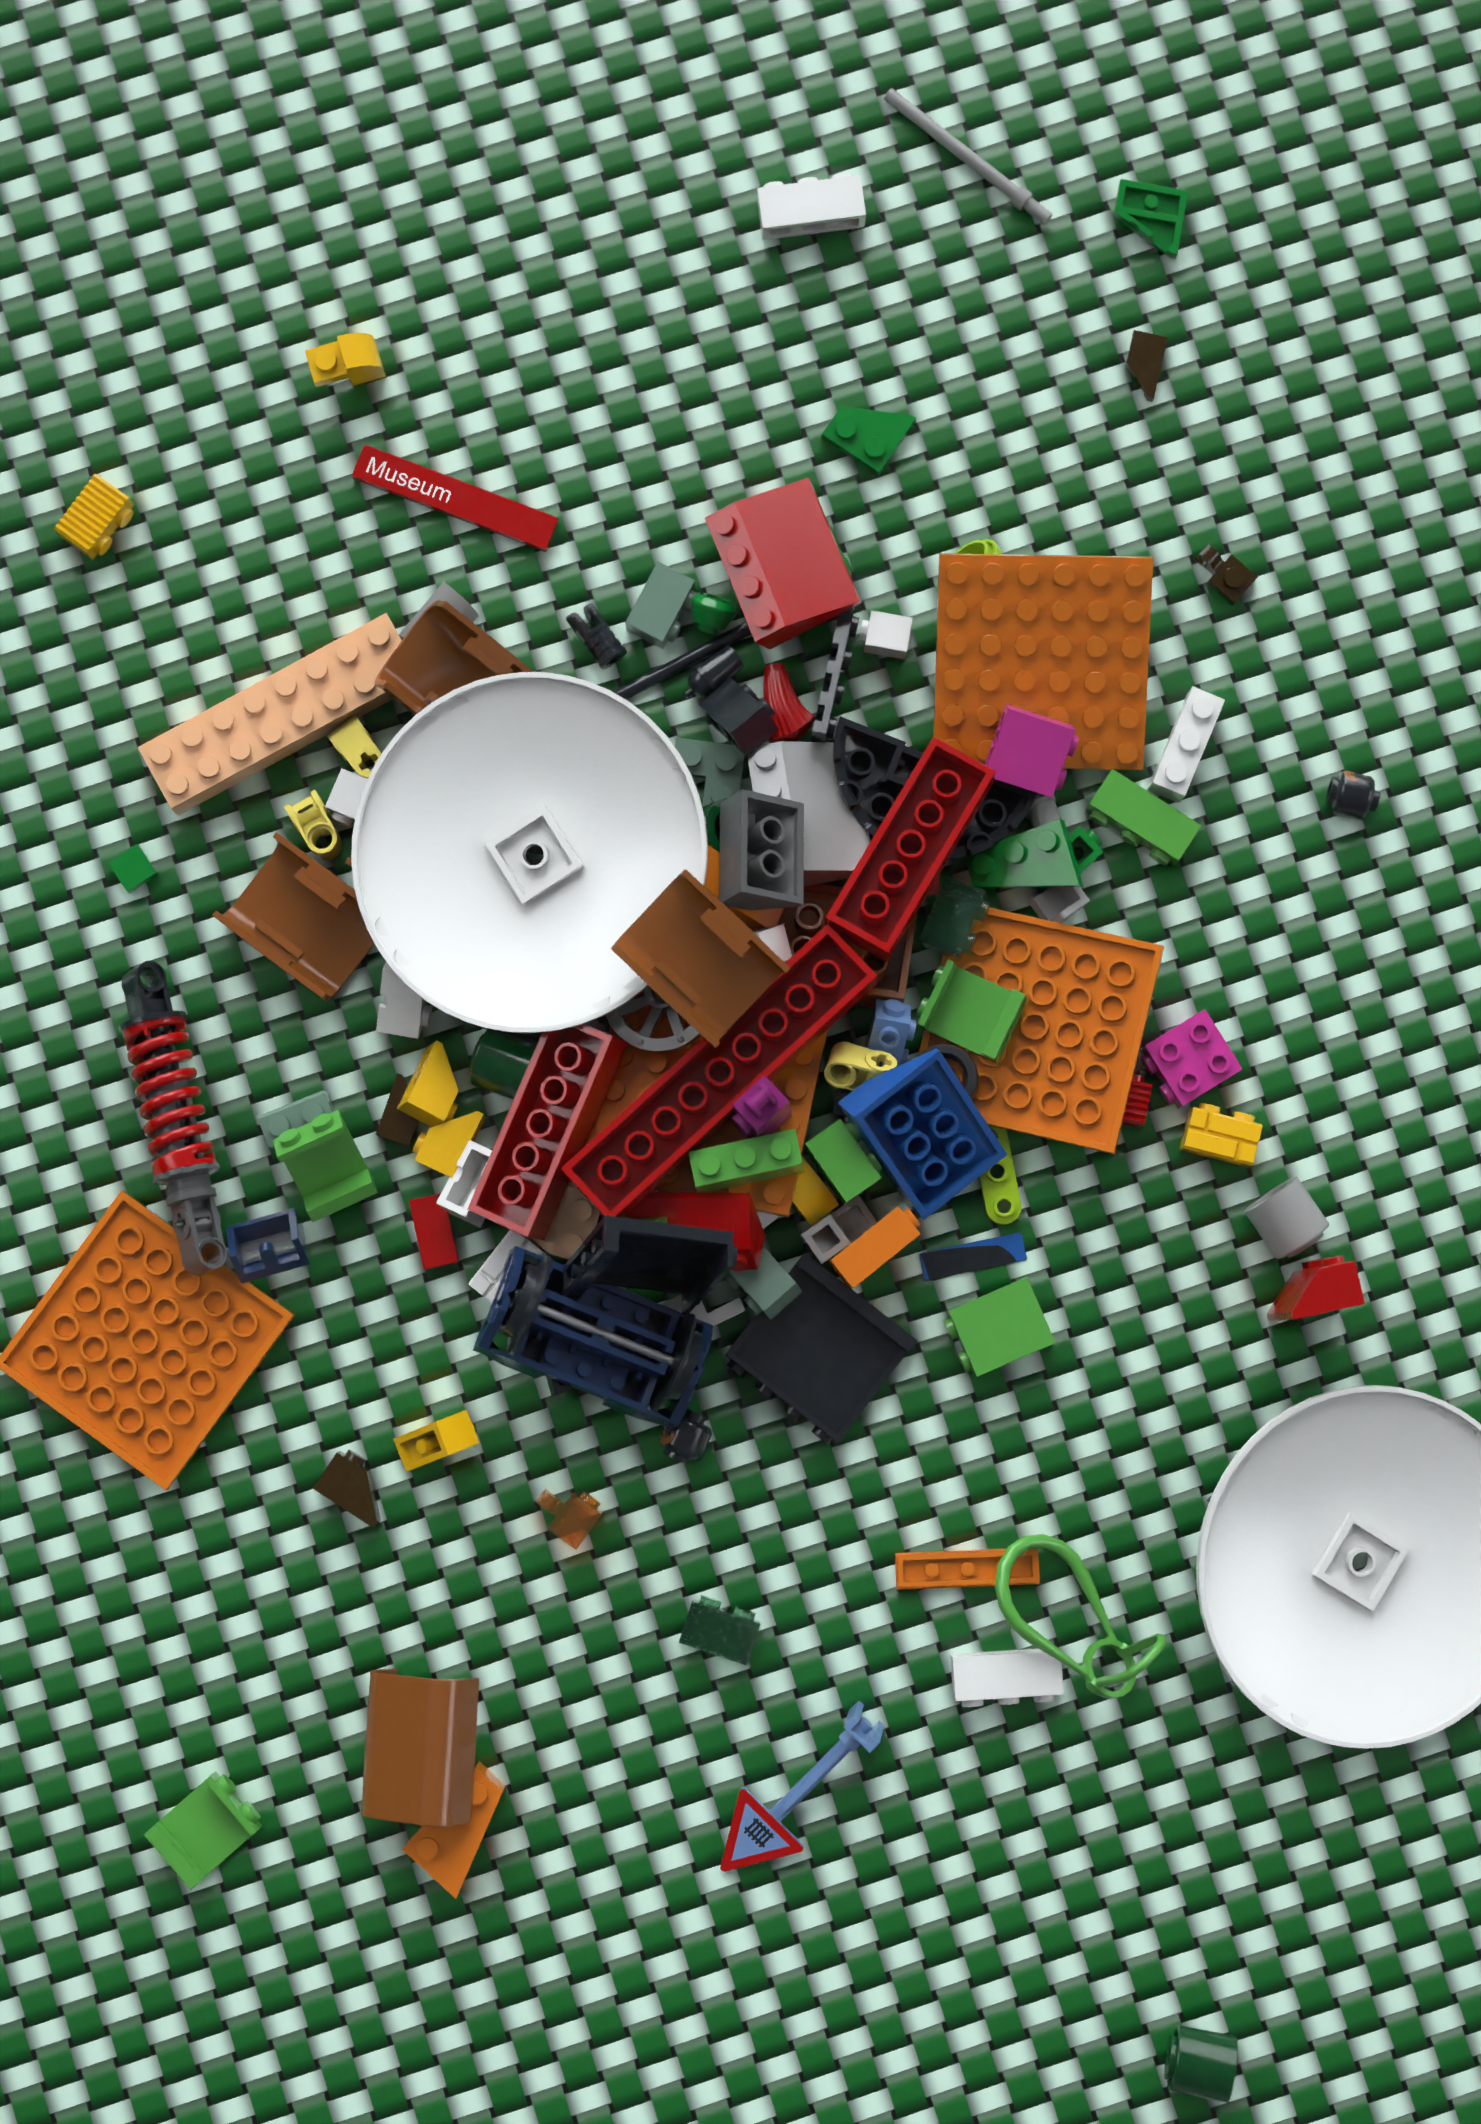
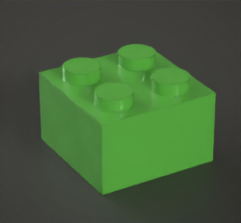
[803,1119,882,1205]

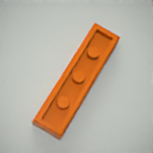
[895,1548,1040,1590]

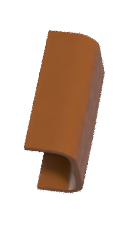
[375,600,533,715]
[212,832,375,1002]
[610,869,790,1047]
[361,1668,479,1826]

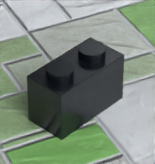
[698,678,779,757]

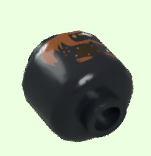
[1325,771,1380,820]
[659,1409,712,1465]

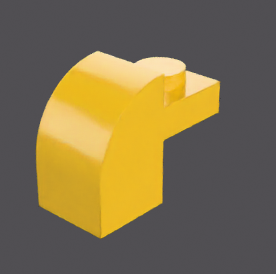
[305,333,386,387]
[792,1157,839,1227]

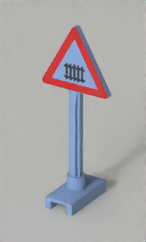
[720,1701,885,1872]

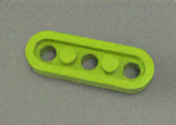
[979,1125,1021,1225]

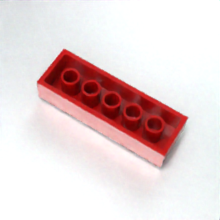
[825,736,996,962]
[467,1024,628,1241]

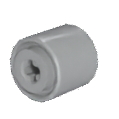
[1244,1176,1329,1259]

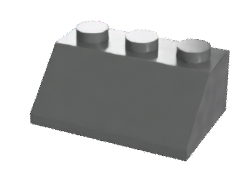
[719,789,804,911]

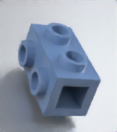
[864,998,916,1067]

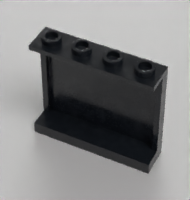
[562,1215,738,1316]
[725,1252,918,1444]

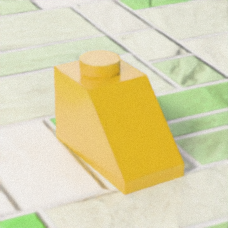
[397,1040,459,1127]
[413,1111,487,1178]
[393,1410,479,1472]

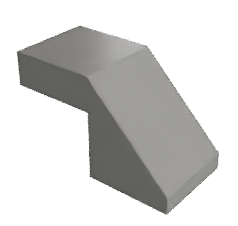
[801,1195,877,1264]
[663,1294,746,1326]

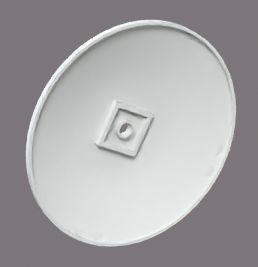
[351,672,708,1033]
[1196,1385,1481,1749]

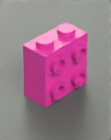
[985,704,1078,797]
[1140,1009,1243,1108]

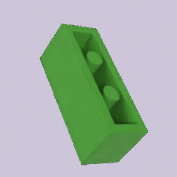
[1086,769,1202,866]
[688,1129,805,1193]

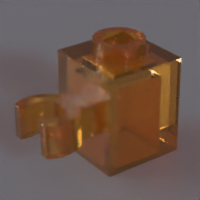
[536,1489,603,1550]

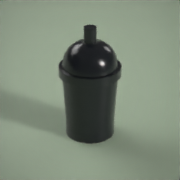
[683,645,744,698]

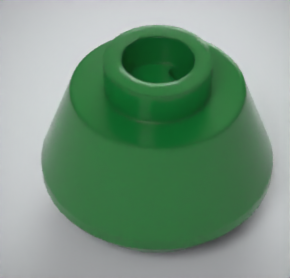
[691,592,737,634]

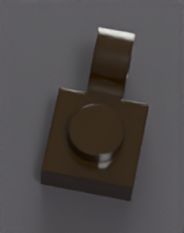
[1195,544,1257,605]

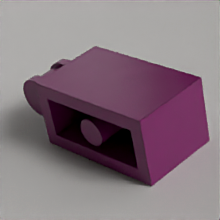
[732,1075,792,1139]

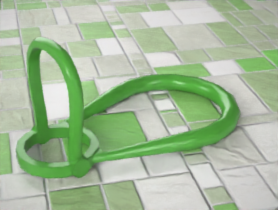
[995,1534,1166,1699]

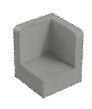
[1029,886,1090,923]

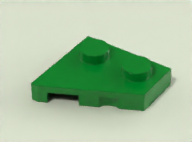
[1113,179,1188,259]
[821,406,916,476]

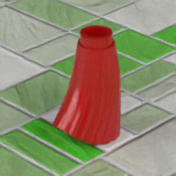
[763,663,816,743]

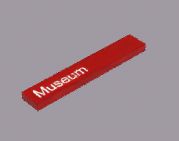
[352,444,559,552]

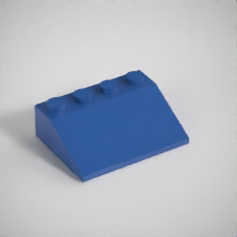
[838,1048,1007,1220]

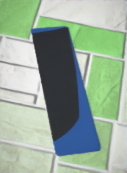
[919,1233,1027,1281]

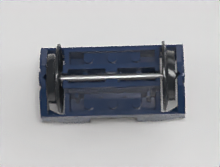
[473,1246,713,1429]

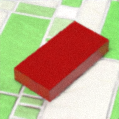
[409,1193,459,1270]

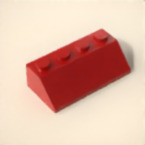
[623,1192,765,1272]
[1267,1255,1365,1321]

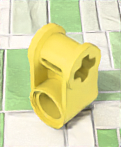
[327,715,382,779]
[284,789,342,860]
[824,1042,897,1091]

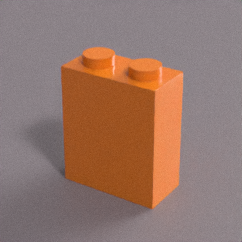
[829,1206,921,1289]

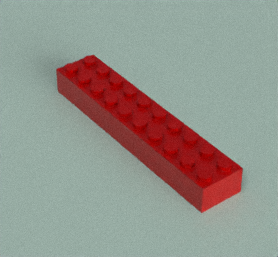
[561,924,878,1217]

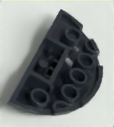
[833,716,1037,859]

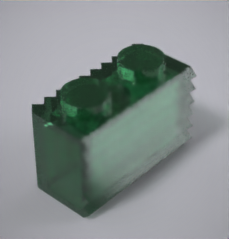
[919,876,991,961]
[679,1595,761,1665]

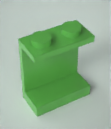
[916,959,1028,1063]
[273,1110,378,1223]
[943,1277,1056,1377]
[144,1771,262,1890]

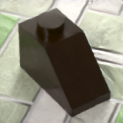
[313,1450,381,1528]

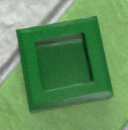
[108,844,158,894]

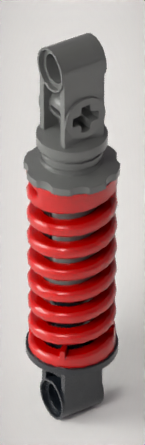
[119,961,227,1276]

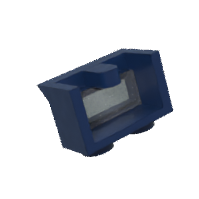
[226,1208,310,1283]

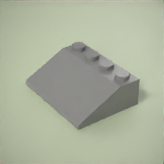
[747,741,871,886]

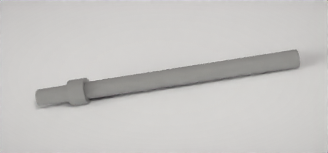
[884,88,1053,225]

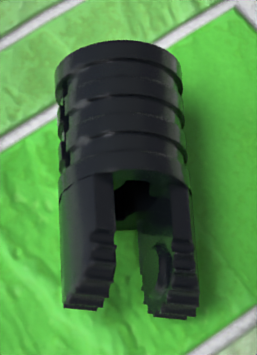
[566,603,627,670]

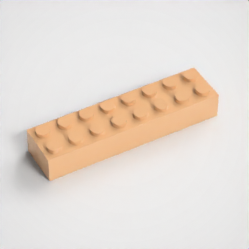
[138,613,402,815]

